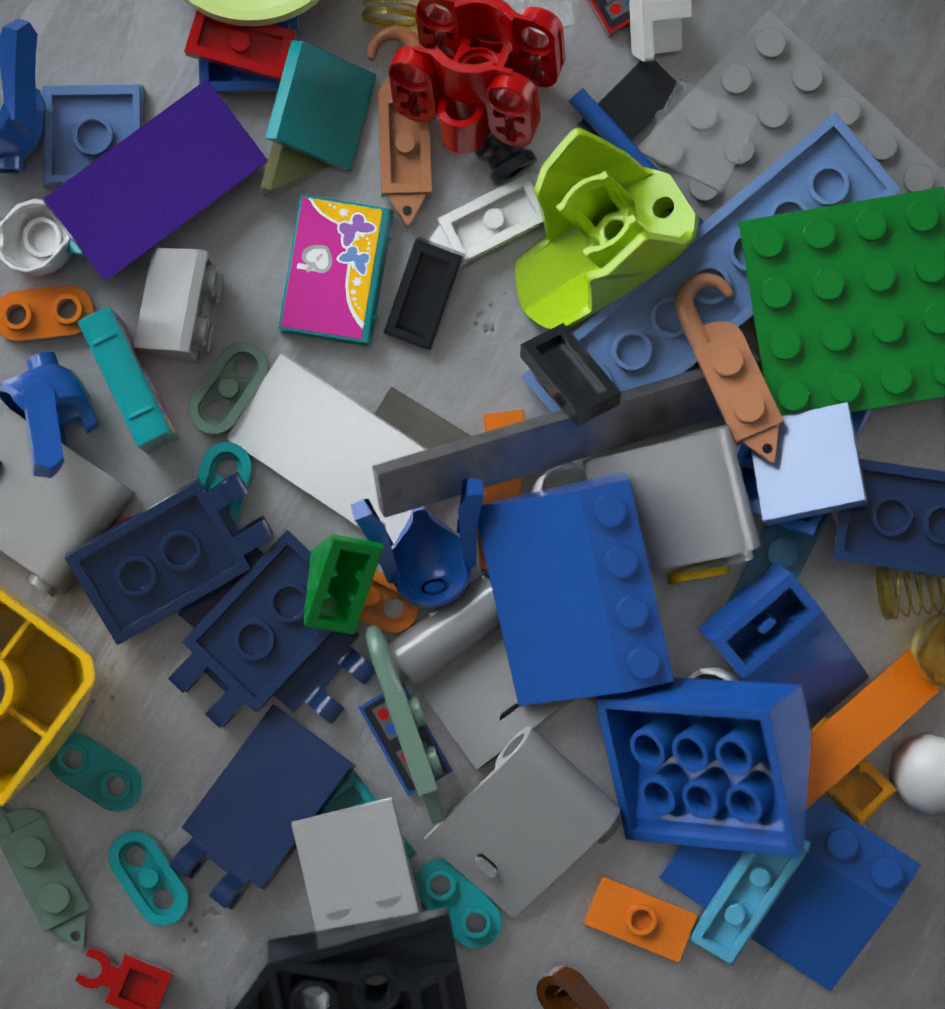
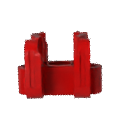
[388,0,566,154]

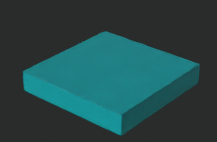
[265,40,377,170]

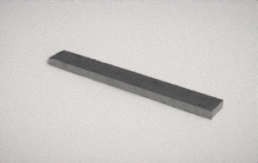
[372,352,763,518]

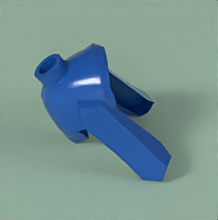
[0,19,45,174]
[0,351,98,478]
[351,479,484,608]

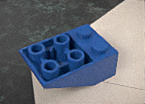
[697,563,869,728]

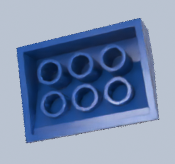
[478,472,674,706]
[595,677,811,857]
[659,798,921,991]

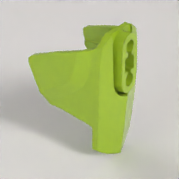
[515,128,699,330]

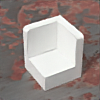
[629,0,692,62]

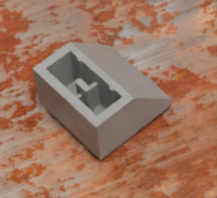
[133,248,223,364]

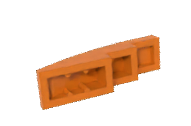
[806,650,942,809]

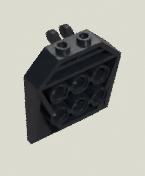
[226,907,467,1009]

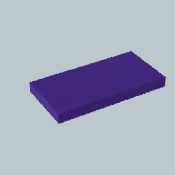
[43,79,268,283]

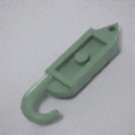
[365,624,444,824]
[0,777,92,949]

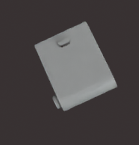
[0,408,135,597]
[583,425,761,572]
[388,573,574,771]
[424,726,621,919]

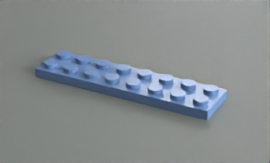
[521,112,901,412]

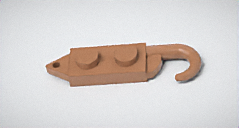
[366,25,432,227]
[675,273,784,465]

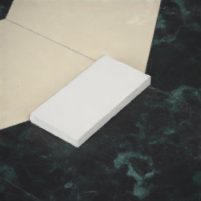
[226,353,427,549]

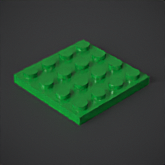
[738,187,945,416]

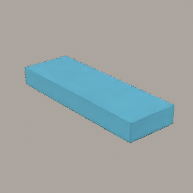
[688,839,811,966]

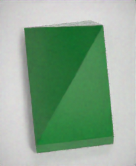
[303,534,383,635]

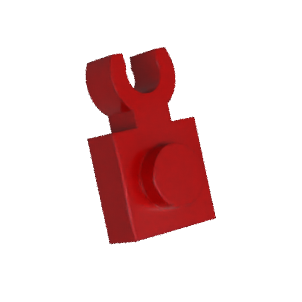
[75,948,174,1009]

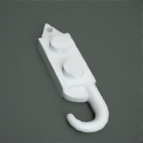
[429,172,544,265]

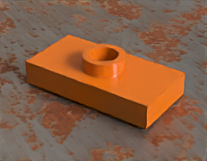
[583,875,698,963]

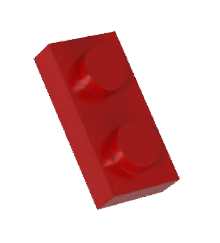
[184,10,297,82]

